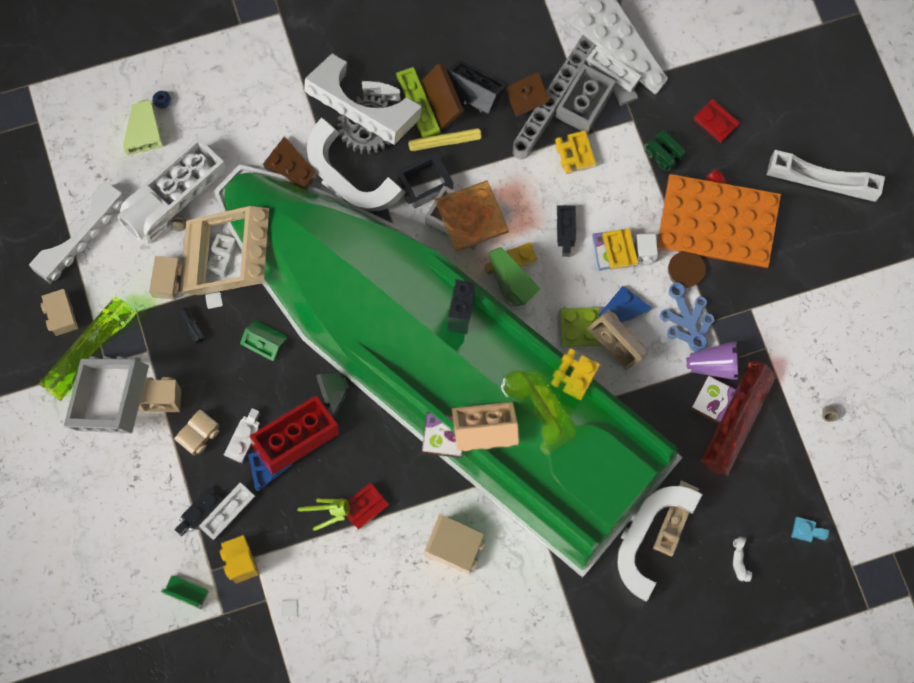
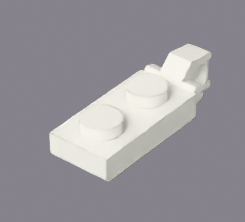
[224,408,260,463]

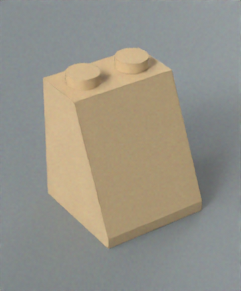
[425,514,486,574]

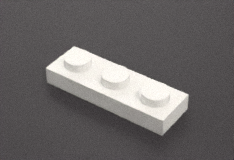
[586,46,642,92]
[199,483,254,540]

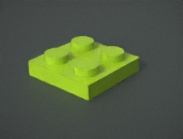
[560,307,600,347]

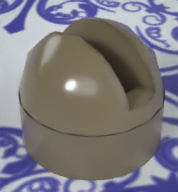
[171,215,186,231]
[822,405,838,422]

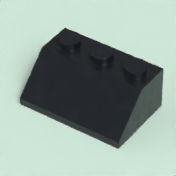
[447,60,507,113]

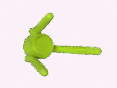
[297,498,349,531]

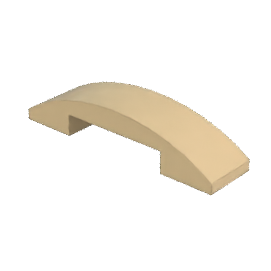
[654,481,699,556]

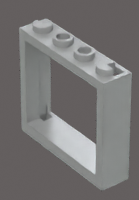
[64,357,149,434]

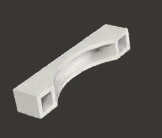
[767,150,885,202]
[29,180,125,284]

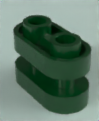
[644,130,686,171]

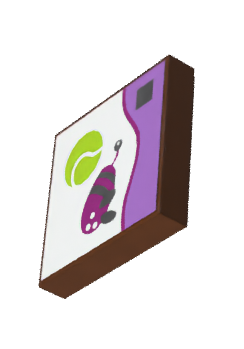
[690,375,742,427]
[421,413,463,458]

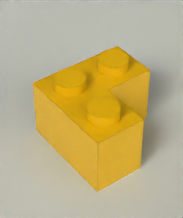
[220,535,259,584]

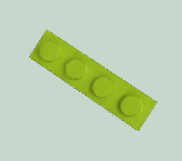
[396,67,440,138]

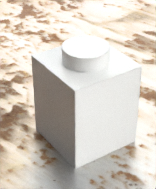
[635,234,658,264]

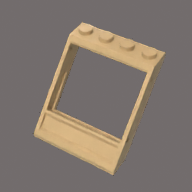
[180,206,269,295]

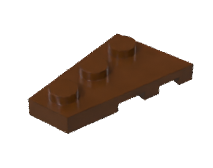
[263,136,318,189]

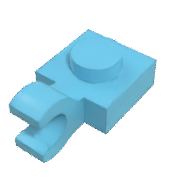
[791,517,829,542]

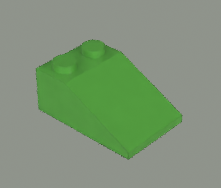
[488,247,540,307]

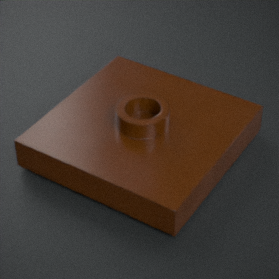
[505,72,550,117]

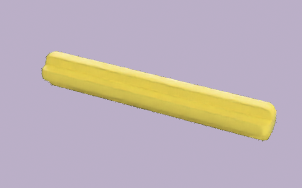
[409,128,481,151]

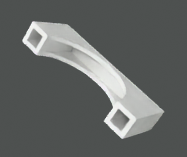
[305,54,422,145]

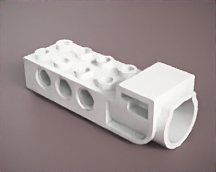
[117,137,225,244]

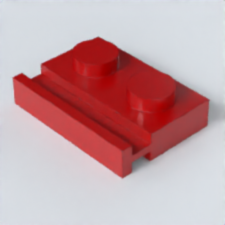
[694,99,740,143]
[346,483,389,531]

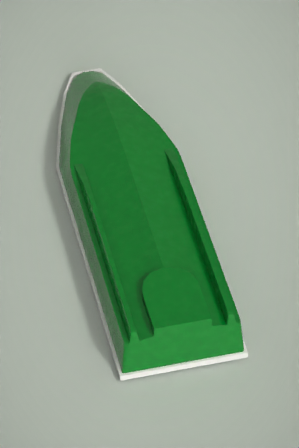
[214,164,682,577]

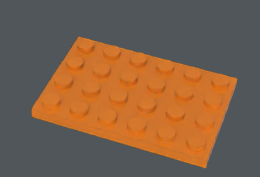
[657,174,781,268]

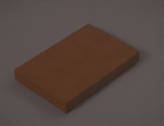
[420,63,464,130]

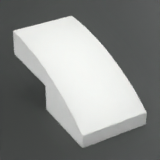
[362,81,400,102]
[207,234,235,277]

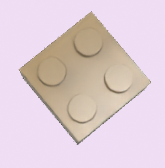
[139,377,181,412]

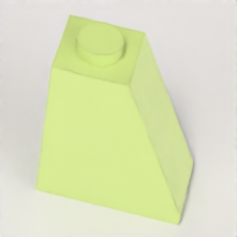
[123,100,163,156]

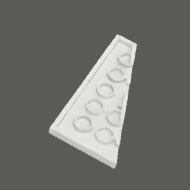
[571,0,667,94]

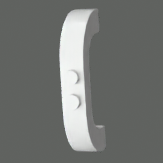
[307,118,406,211]
[618,486,702,602]

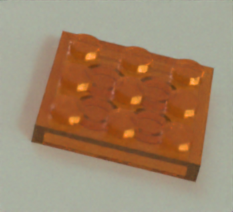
[435,180,509,252]

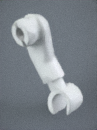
[733,537,752,582]

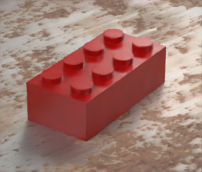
[249,395,339,475]

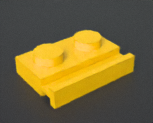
[602,228,638,270]

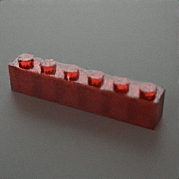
[701,361,777,476]

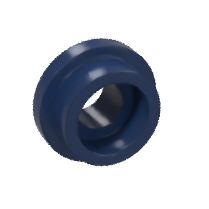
[152,91,171,109]

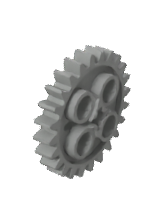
[337,95,390,154]

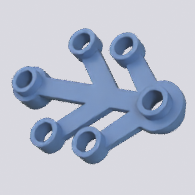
[660,283,714,352]

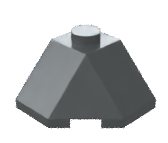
[316,373,349,419]

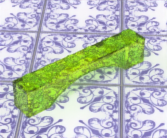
[38,296,137,402]

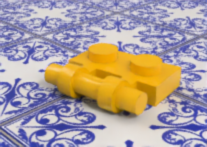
[555,131,596,174]
[551,349,600,400]

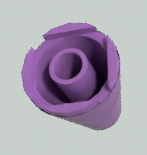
[686,341,739,380]

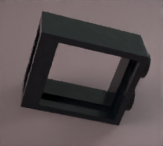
[395,152,454,209]
[448,279,476,335]

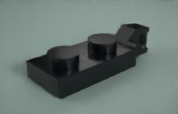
[556,205,576,257]
[174,487,223,537]

